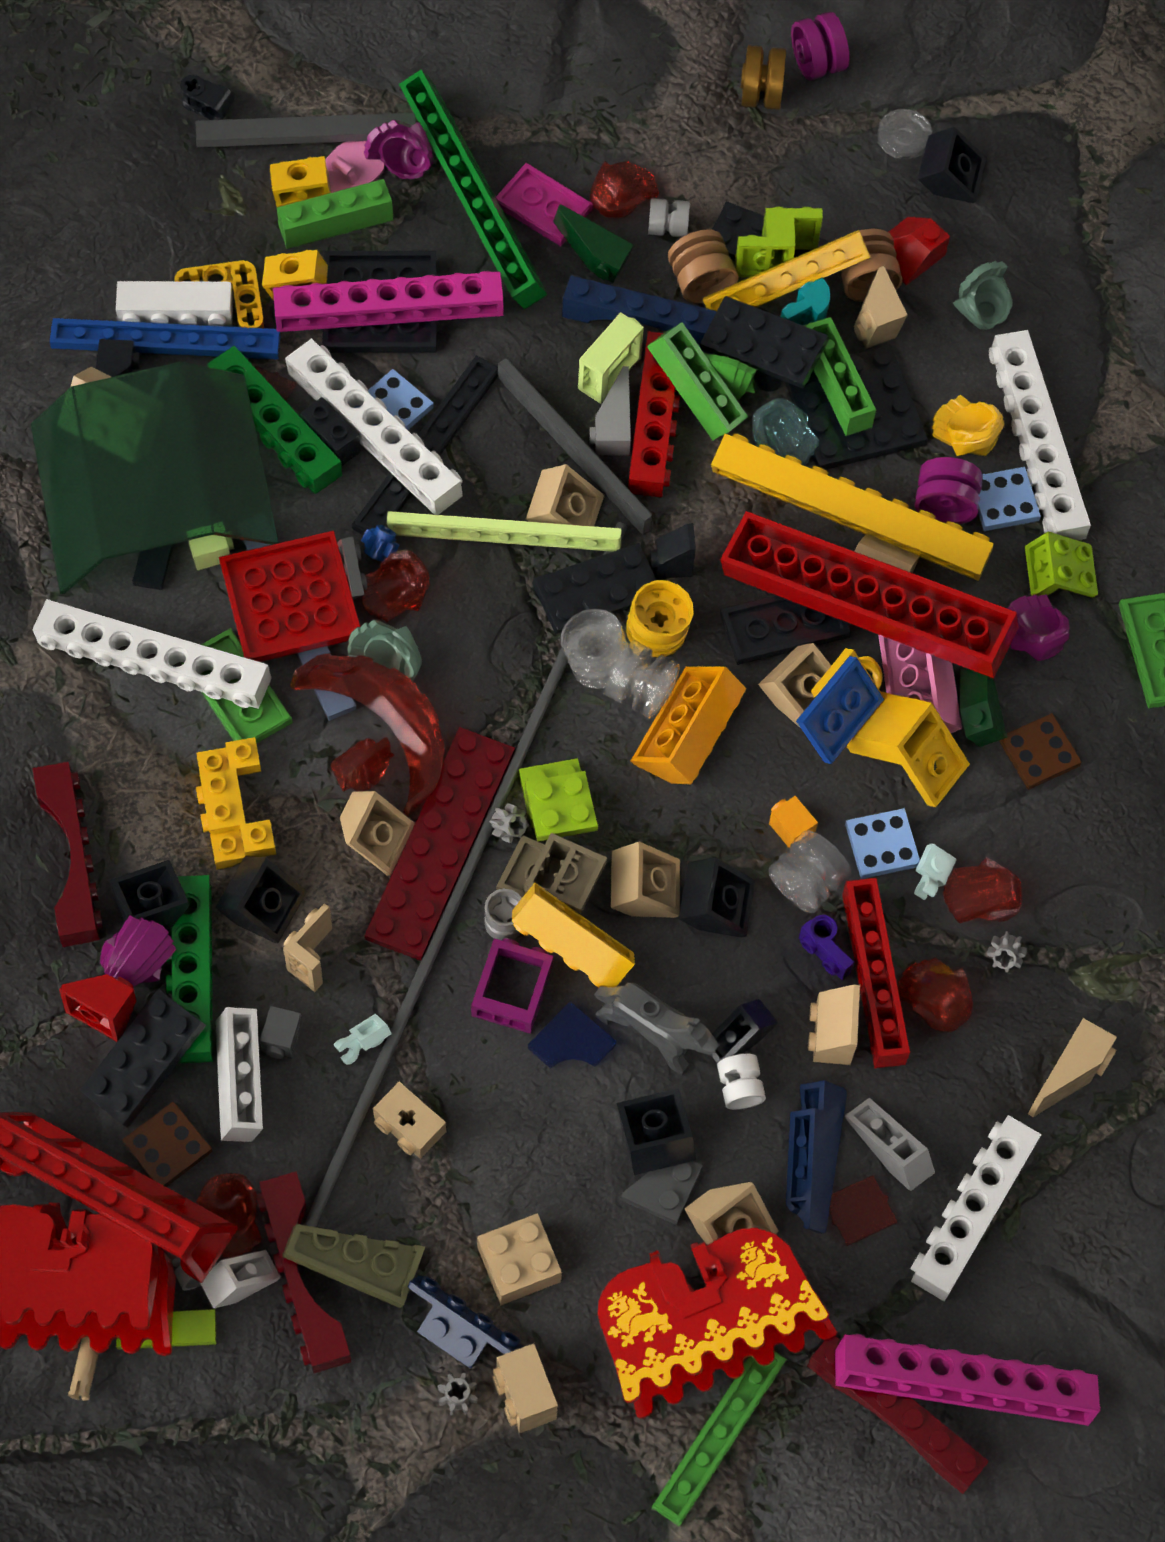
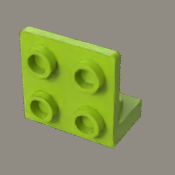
[1025,531,1098,598]

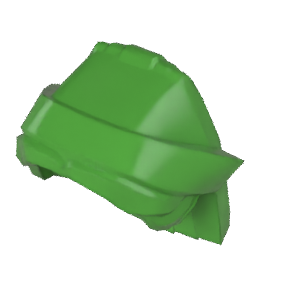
[705,353,757,400]

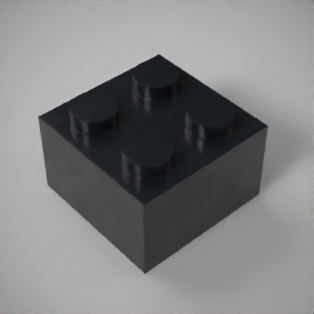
[616,1088,697,1175]

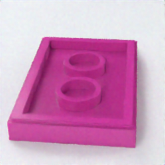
[496,163,593,247]

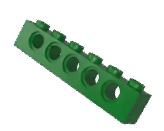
[207,346,342,494]
[166,875,213,1064]

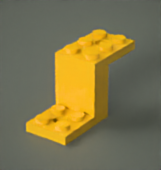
[811,648,970,808]

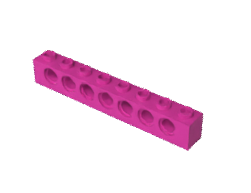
[273,271,503,332]
[835,1334,1100,1426]

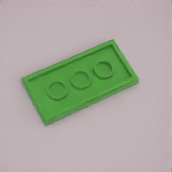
[1119,593,1165,708]
[181,628,293,744]

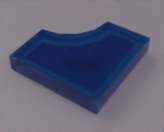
[528,1002,616,1069]

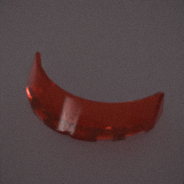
[290,653,445,817]

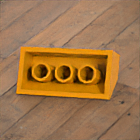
[631,667,746,784]

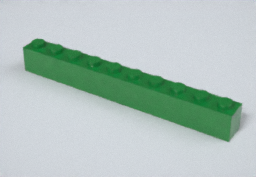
[399,69,548,310]

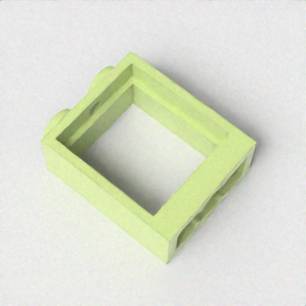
[578,312,644,404]

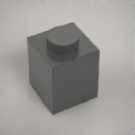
[260,1006,303,1059]

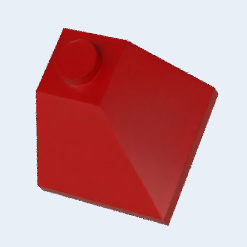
[888,217,950,286]
[59,974,137,1042]

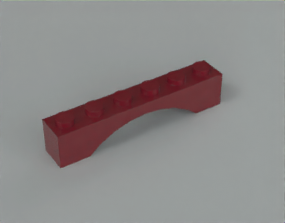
[32,762,104,947]
[255,1171,352,1374]
[807,1337,989,1494]

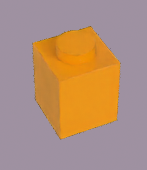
[769,796,818,851]

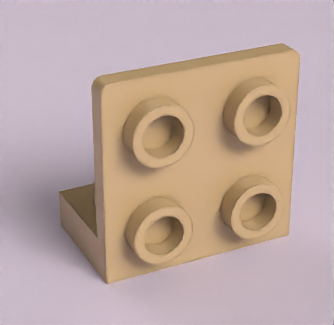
[283,903,332,992]

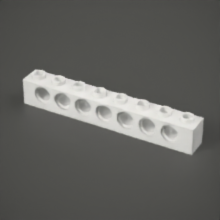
[989,330,1091,540]
[285,338,463,515]
[32,599,272,709]

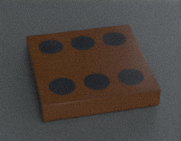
[999,713,1082,790]
[122,1101,213,1187]

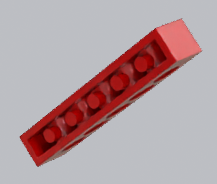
[628,332,680,497]
[842,878,910,1069]

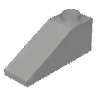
[589,366,631,455]
[845,1098,935,1191]

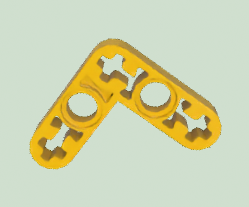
[174,261,264,328]

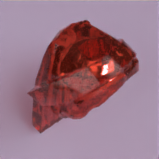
[589,161,659,218]
[362,550,430,622]
[330,737,395,792]
[943,858,1022,923]
[898,958,973,1032]
[195,1173,262,1258]

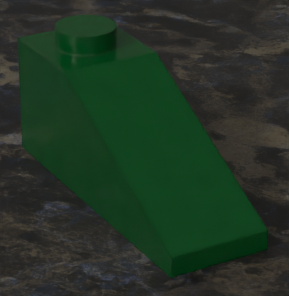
[553,204,634,283]
[960,666,1007,747]

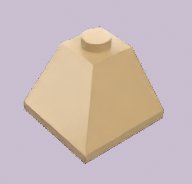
[340,791,415,876]
[685,1182,779,1245]

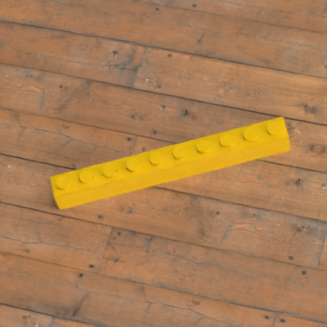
[711,433,994,581]

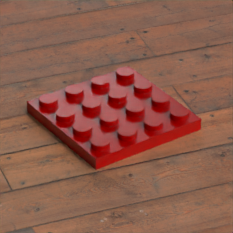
[219,530,360,662]

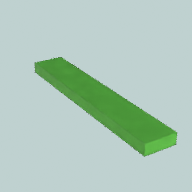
[652,1351,787,1527]

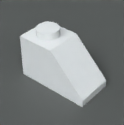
[200,1250,281,1308]

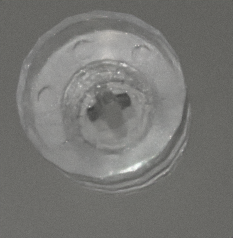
[561,609,632,689]
[605,640,680,719]
[768,830,851,913]

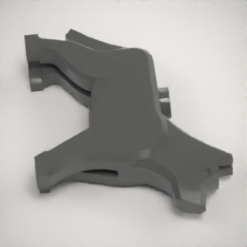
[594,982,719,1075]

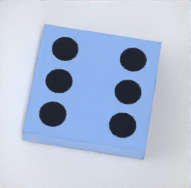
[354,369,434,443]
[978,467,1041,531]
[845,808,920,879]

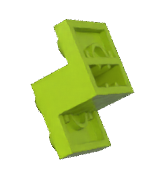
[735,207,823,278]
[519,758,598,842]

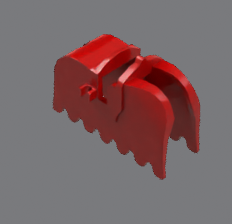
[0,1202,176,1356]

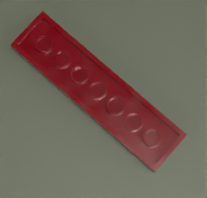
[364,727,515,961]

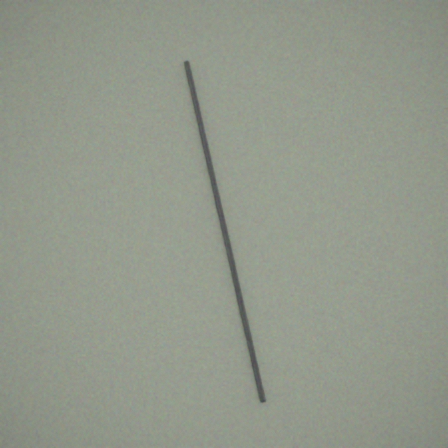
[303,522,628,1227]

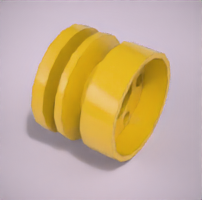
[626,580,694,657]

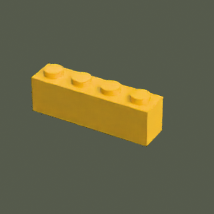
[512,883,635,987]

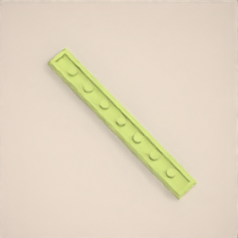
[387,511,622,552]

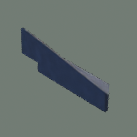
[786,1080,847,1234]

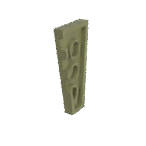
[282,1224,425,1308]

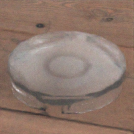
[878,109,932,159]

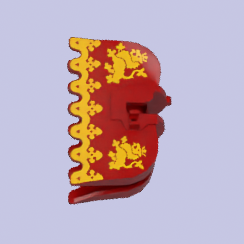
[597,1228,838,1419]

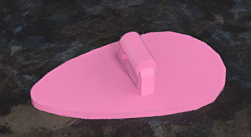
[325,141,385,193]

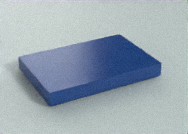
[796,656,884,764]

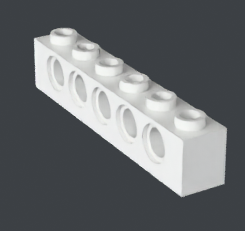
[910,1115,1041,1302]

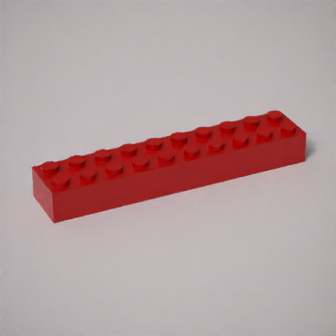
[720,511,1019,678]

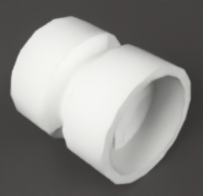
[717,1054,766,1110]

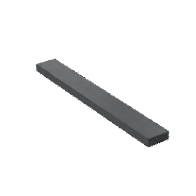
[196,113,416,147]
[498,358,652,535]

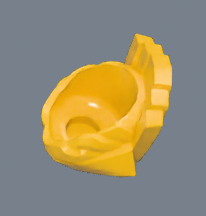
[931,395,1004,456]

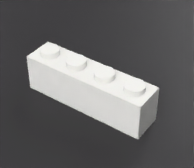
[116,281,233,326]
[216,1007,263,1142]

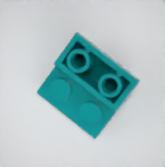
[780,277,830,326]

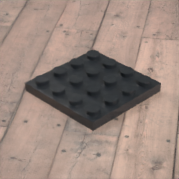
[322,251,436,353]
[785,345,928,470]

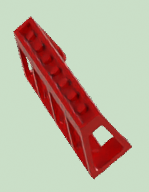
[0,1112,238,1283]

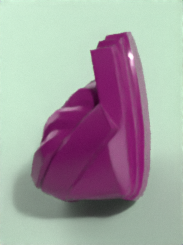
[364,120,434,179]
[1007,594,1069,661]
[100,915,176,987]

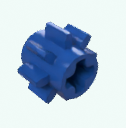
[361,525,400,561]

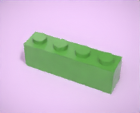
[277,179,393,249]
[804,317,876,436]
[647,322,748,441]

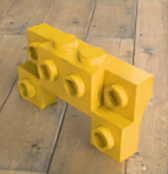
[196,737,276,870]

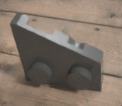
[337,537,367,599]
[620,1161,703,1225]

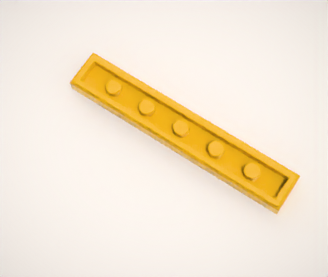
[703,230,871,311]

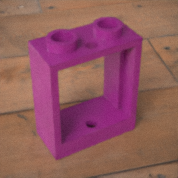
[471,938,554,1034]

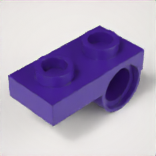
[799,915,854,980]

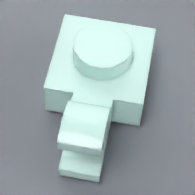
[914,843,957,900]
[334,1014,392,1065]

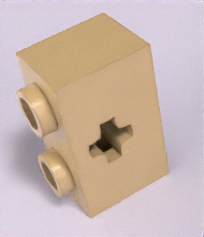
[373,1082,446,1159]

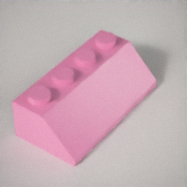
[878,634,962,733]

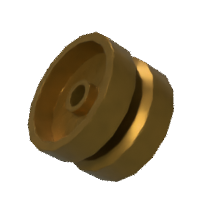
[741,45,786,110]

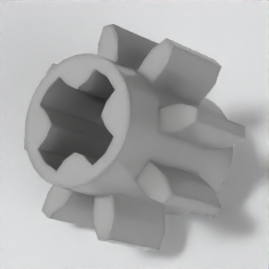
[489,803,529,843]
[987,931,1027,972]
[438,1373,478,1415]

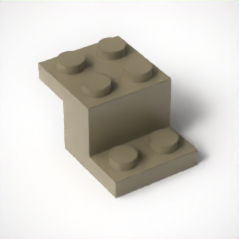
[496,833,607,914]

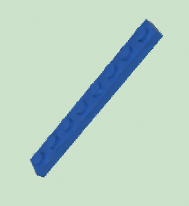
[50,318,281,360]

